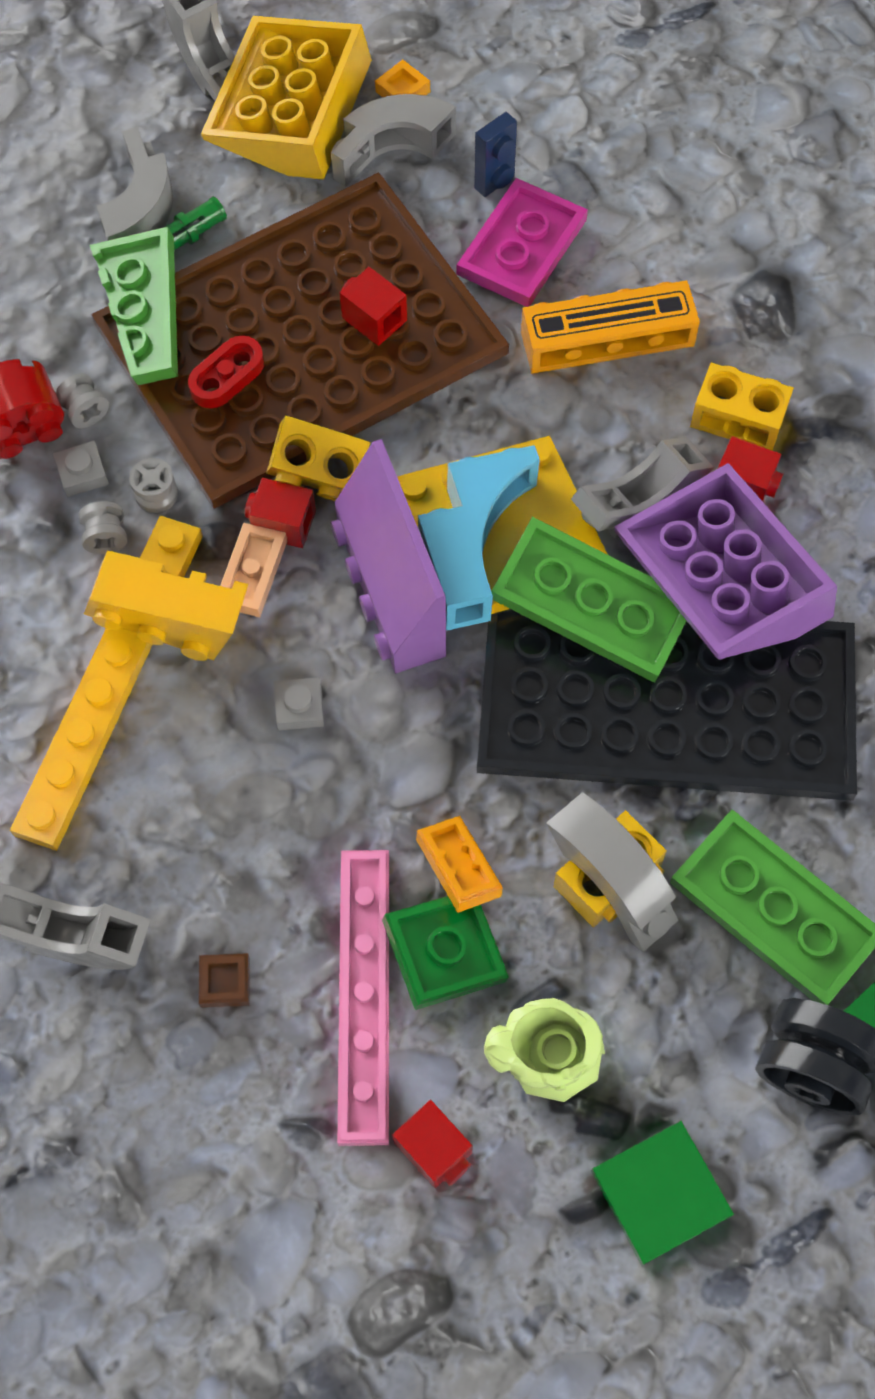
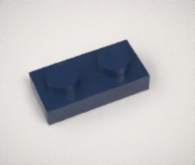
[474,111,517,197]

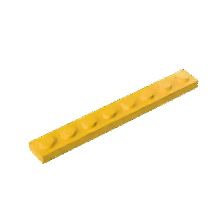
[10,516,203,851]

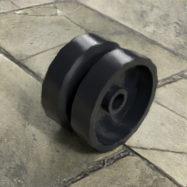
[755,998,875,1115]

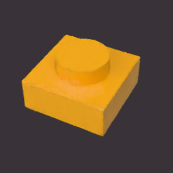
[375,59,431,97]

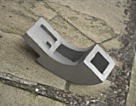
[162,0,235,101]
[331,94,456,187]
[96,127,173,241]
[571,437,714,539]
[546,792,679,952]
[0,882,151,970]

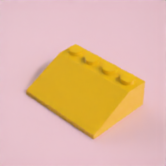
[201,16,372,180]

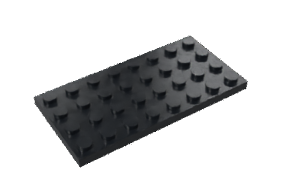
[477,609,857,801]

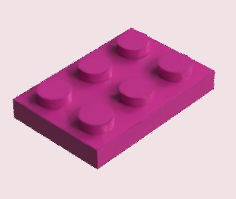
[456,178,588,307]

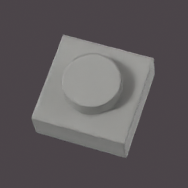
[53,441,109,497]
[274,677,324,731]

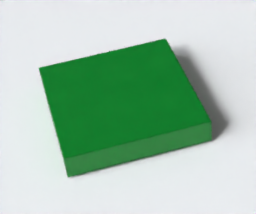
[382,896,509,1010]
[591,1121,734,1266]

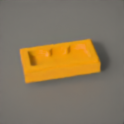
[416,815,503,913]

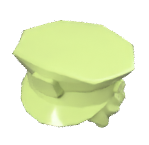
[484,998,605,1102]

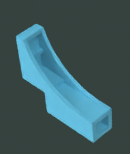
[418,445,540,631]

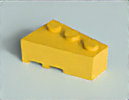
[83,550,249,661]

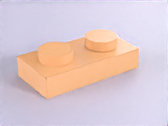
[220,523,287,618]

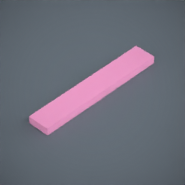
[337,850,389,1146]

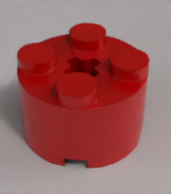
[0,359,64,459]

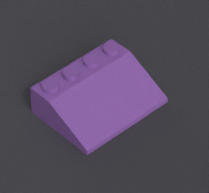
[330,439,446,674]
[614,463,837,660]

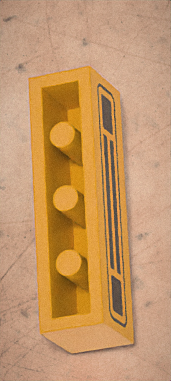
[521,280,700,374]

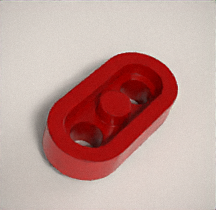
[188,336,264,408]

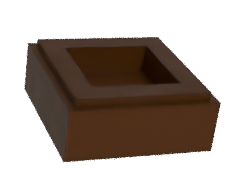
[198,953,250,1008]

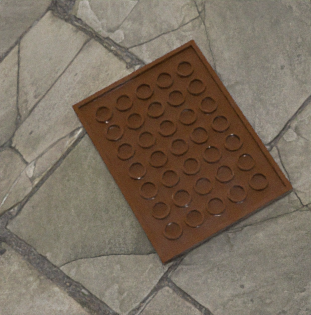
[91,172,509,509]

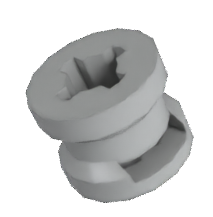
[55,373,109,429]
[129,458,178,513]
[79,501,127,554]

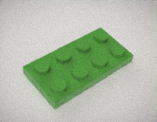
[491,516,687,683]
[670,809,875,1005]

